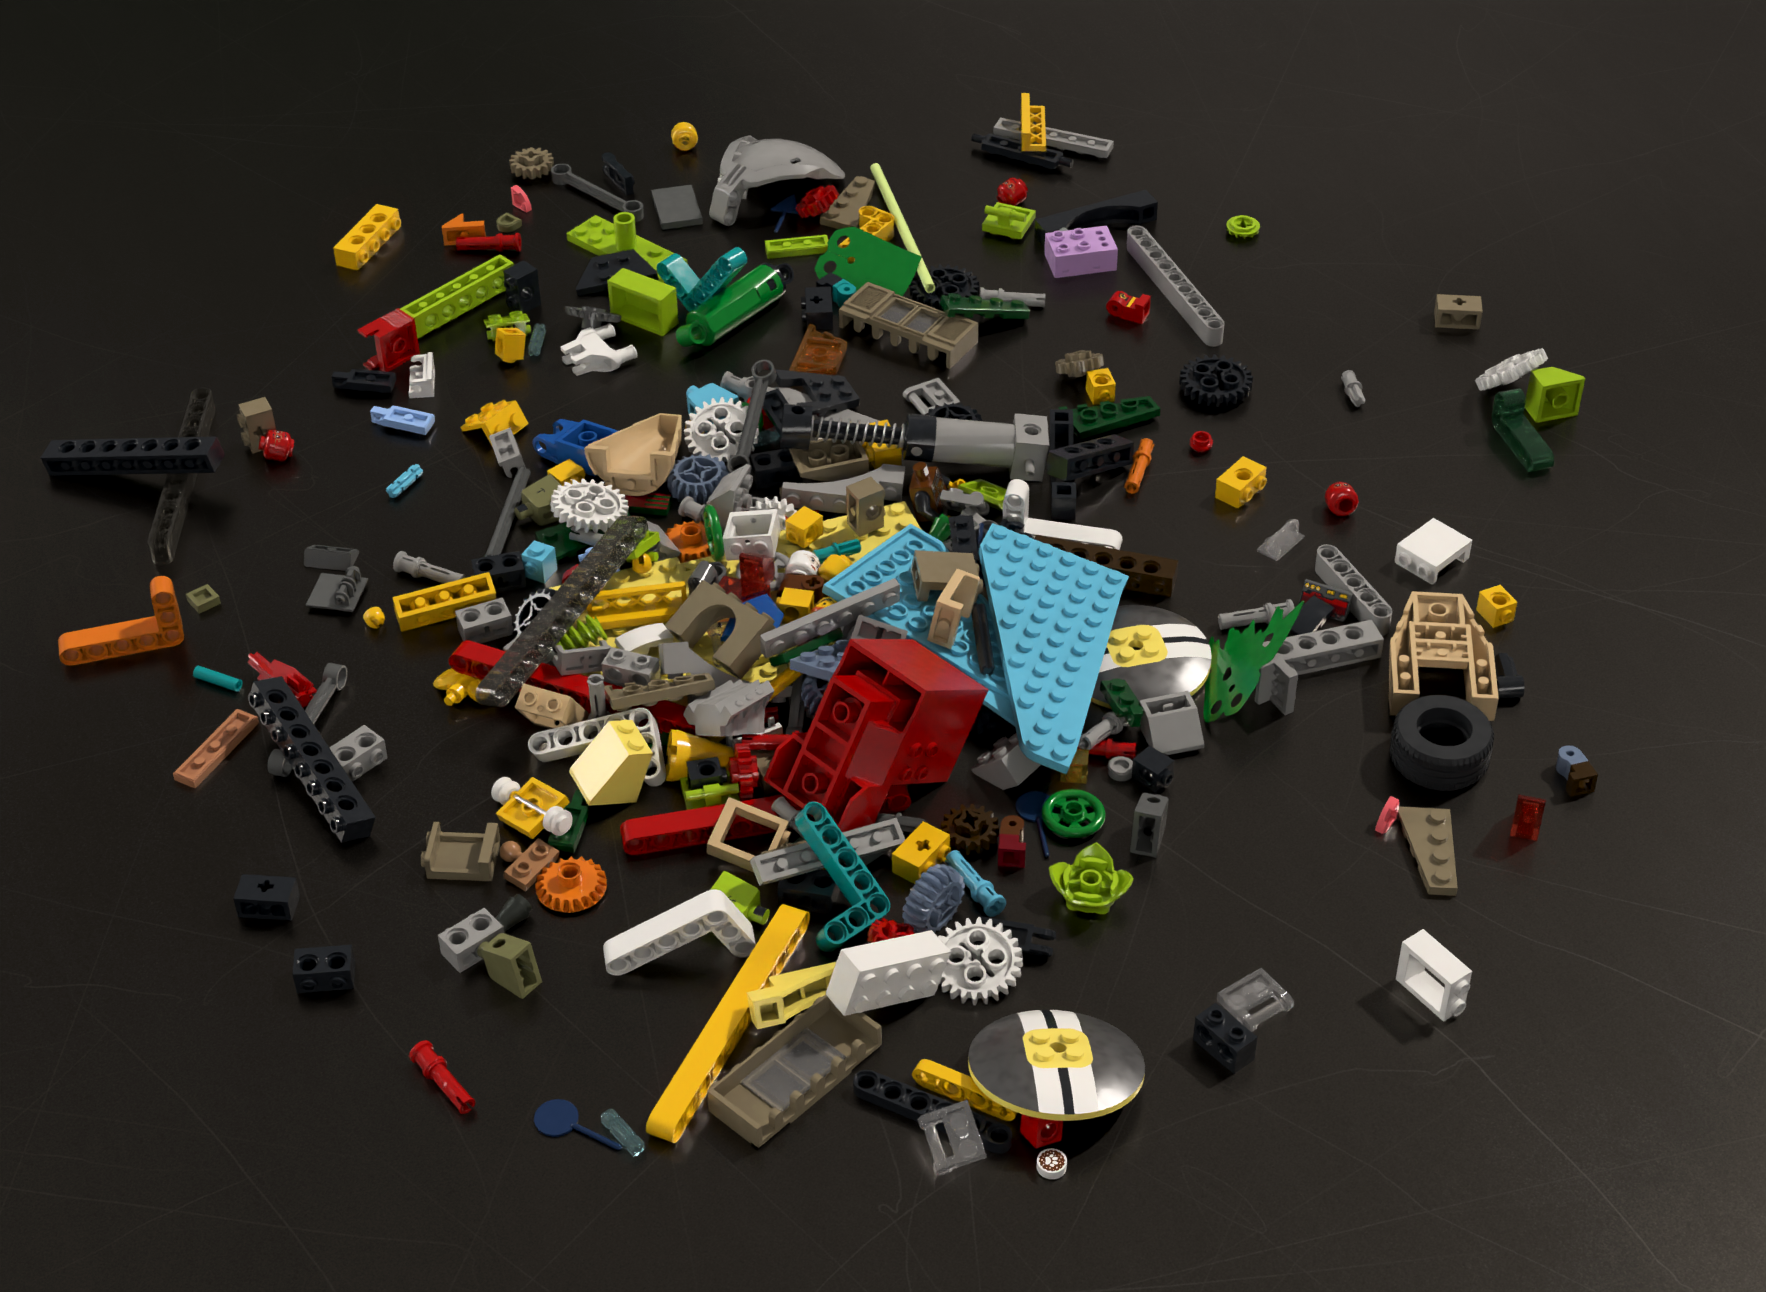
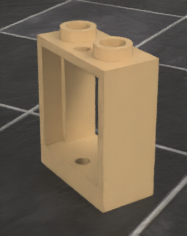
[515,684,589,729]
[707,797,791,872]

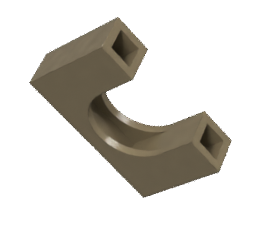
[665,580,775,679]

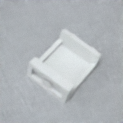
[1395,518,1472,584]

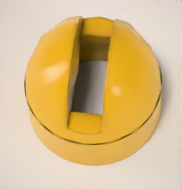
[632,553,652,573]
[363,607,385,629]

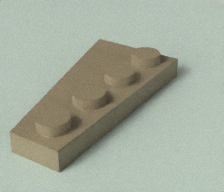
[820,176,875,229]
[604,673,715,712]
[1397,806,1458,896]

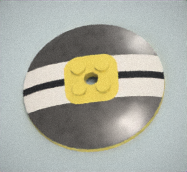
[1091,605,1212,709]
[968,1010,1145,1121]

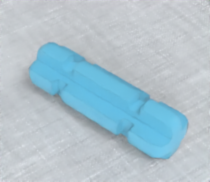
[386,464,423,498]

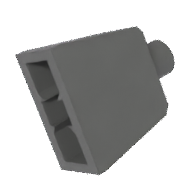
[1130,793,1169,858]

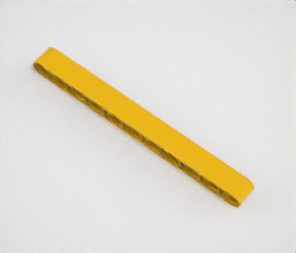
[646,904,810,1143]

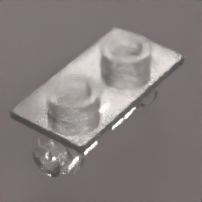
[1257,519,1305,561]

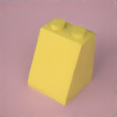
[569,720,653,806]

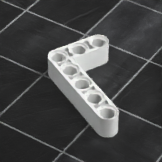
[1003,479,1123,550]
[528,708,666,787]
[603,890,756,975]

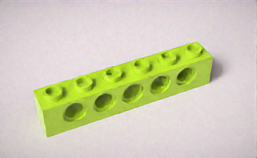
[400,254,514,338]

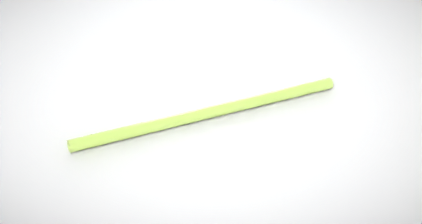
[870,163,936,293]

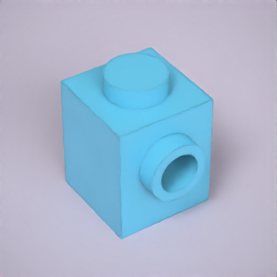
[521,540,557,584]

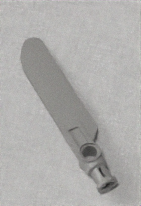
[720,371,879,424]

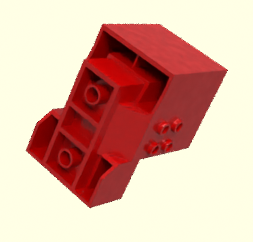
[763,639,989,832]

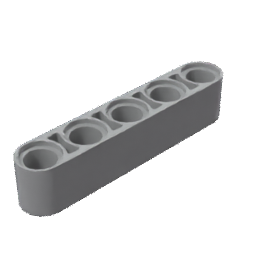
[1315,544,1392,636]

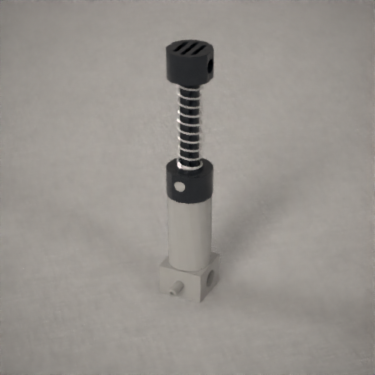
[780,404,1049,482]

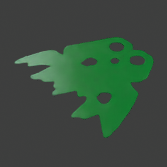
[1204,600,1304,723]

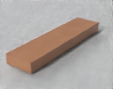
[173,709,259,788]

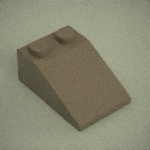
[789,438,869,482]

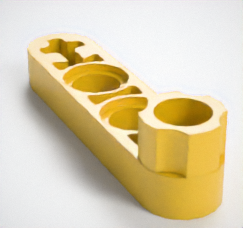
[912,1059,1018,1121]

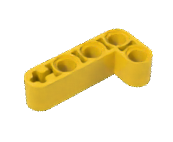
[838,206,894,264]

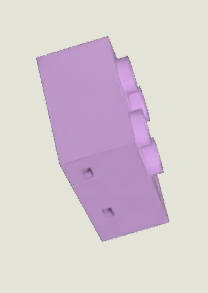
[1044,226,1118,278]

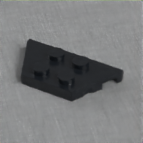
[576,249,659,296]

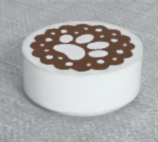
[1037,1148,1067,1179]

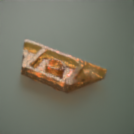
[789,324,847,375]

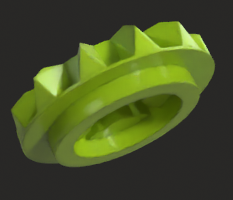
[1226,215,1260,239]

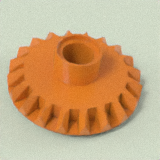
[665,521,711,563]
[535,856,607,913]

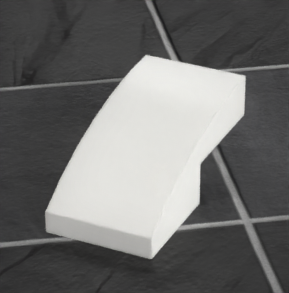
[614,623,674,655]

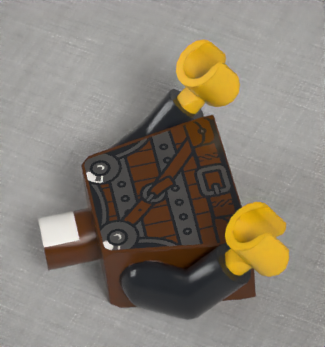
[909,462,965,523]

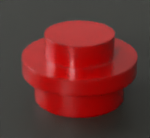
[1190,431,1213,452]

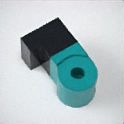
[816,272,856,307]

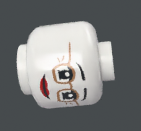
[785,550,820,575]

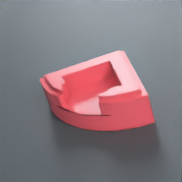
[511,185,532,213]
[1375,796,1400,834]

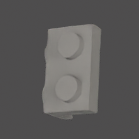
[1255,656,1298,715]

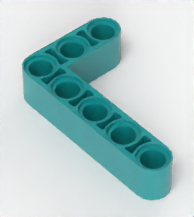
[657,247,747,312]
[795,802,890,952]

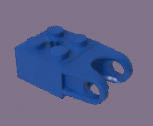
[533,419,618,477]

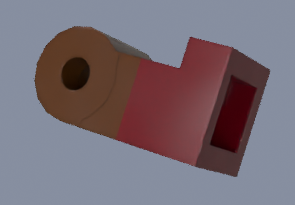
[998,815,1026,868]

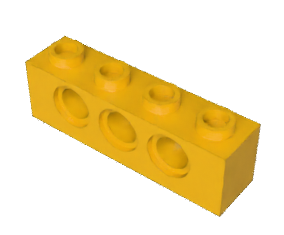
[333,204,401,271]
[393,572,496,632]

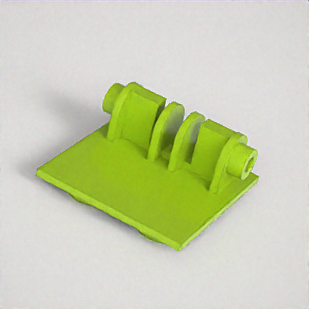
[483,311,531,341]

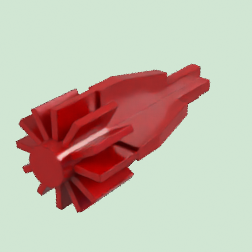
[247,652,317,707]

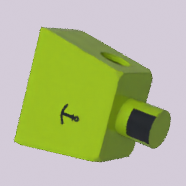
[710,871,770,925]

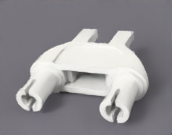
[561,323,637,376]

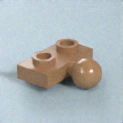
[500,838,560,892]

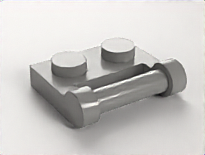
[903,378,960,415]
[940,488,990,516]

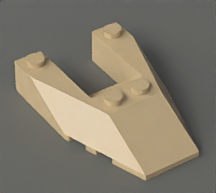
[1389,591,1499,721]

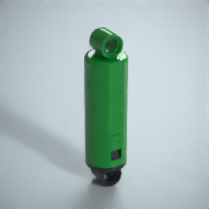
[676,263,794,347]

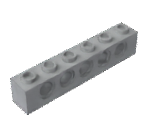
[1229,620,1384,675]

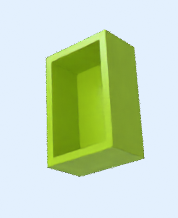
[607,268,679,336]

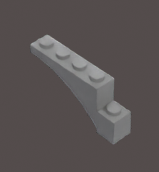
[781,464,905,514]
[658,642,792,704]

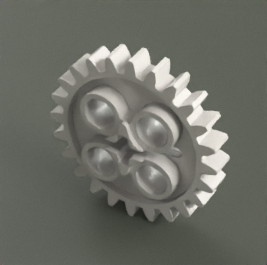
[1475,348,1548,391]
[684,397,759,462]
[550,479,629,533]
[938,917,1023,1005]

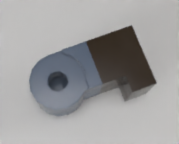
[1556,745,1598,797]

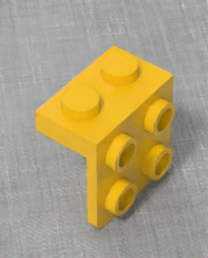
[460,400,529,445]

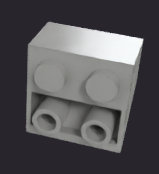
[706,464,753,528]
[1139,691,1204,755]
[971,733,1041,790]

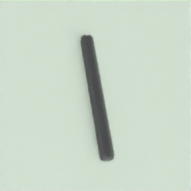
[485,466,531,557]

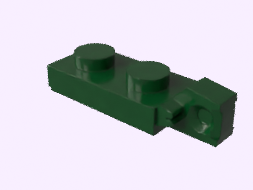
[1100,678,1144,727]
[547,790,590,853]

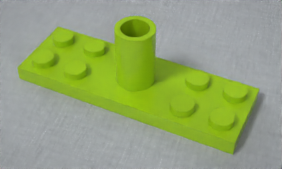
[566,212,688,283]

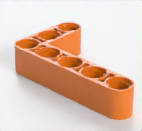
[58,576,184,666]

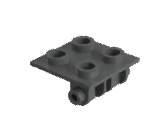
[306,566,368,612]

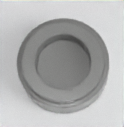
[1108,756,1133,781]

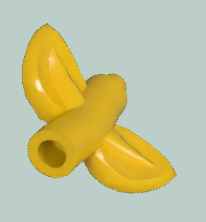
[433,668,496,706]

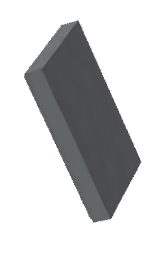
[651,185,703,230]

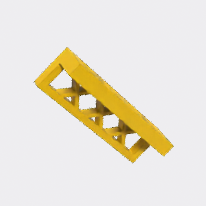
[1021,93,1046,152]
[585,581,687,630]

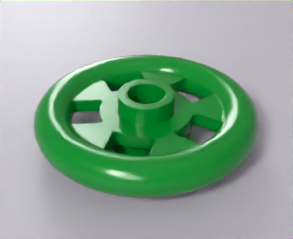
[703,504,724,562]
[1041,789,1106,838]

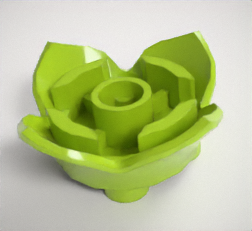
[1049,842,1133,914]

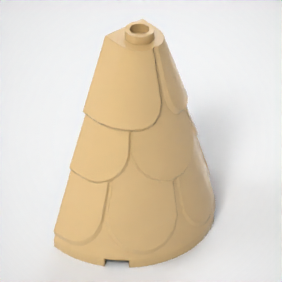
[584,413,682,496]

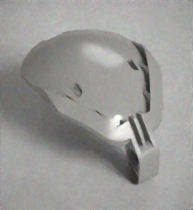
[709,135,845,226]

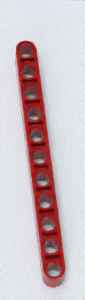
[448,640,704,738]
[620,784,911,855]

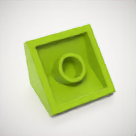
[958,479,1007,512]

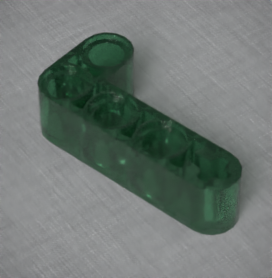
[1492,388,1554,472]

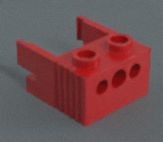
[357,308,420,372]

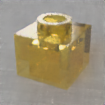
[1060,749,1089,784]

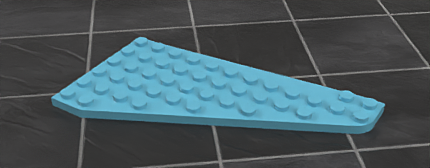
[978,523,1129,774]
[822,524,1015,726]

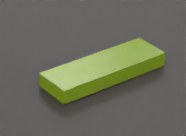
[765,235,830,259]

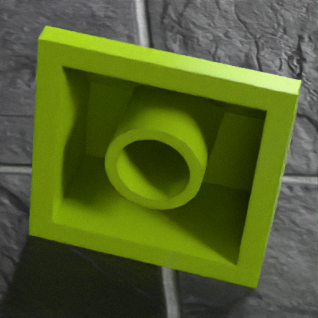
[1524,367,1585,423]

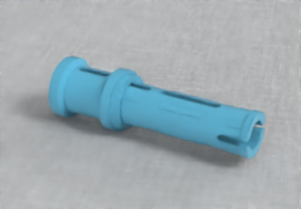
[945,850,1006,917]

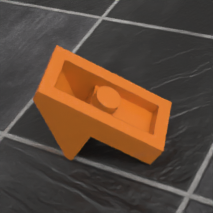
[442,214,486,246]

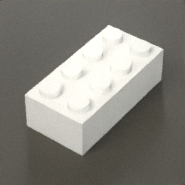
[825,930,951,1016]

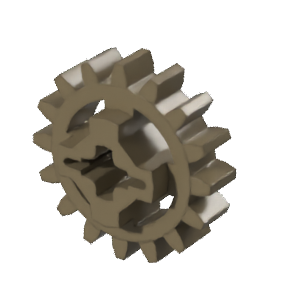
[509,147,554,179]
[1055,350,1104,377]

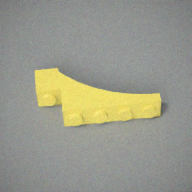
[746,962,836,1029]

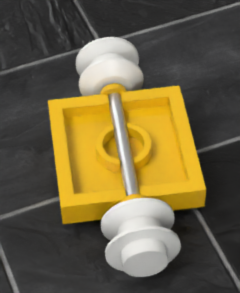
[491,777,572,839]

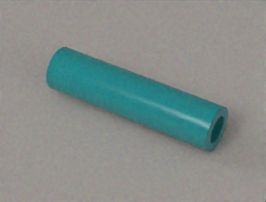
[193,665,243,692]

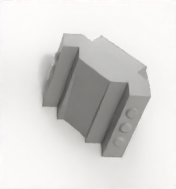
[683,679,774,737]

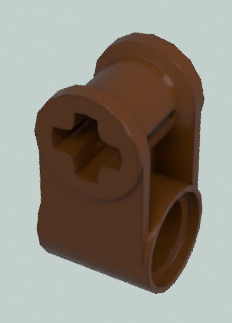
[776,573,826,606]

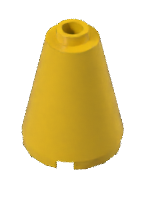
[666,729,734,782]

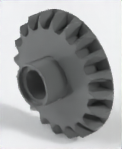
[565,306,622,329]

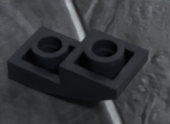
[1290,595,1335,635]

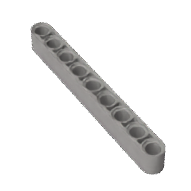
[1127,226,1224,347]

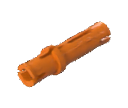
[1124,438,1154,494]

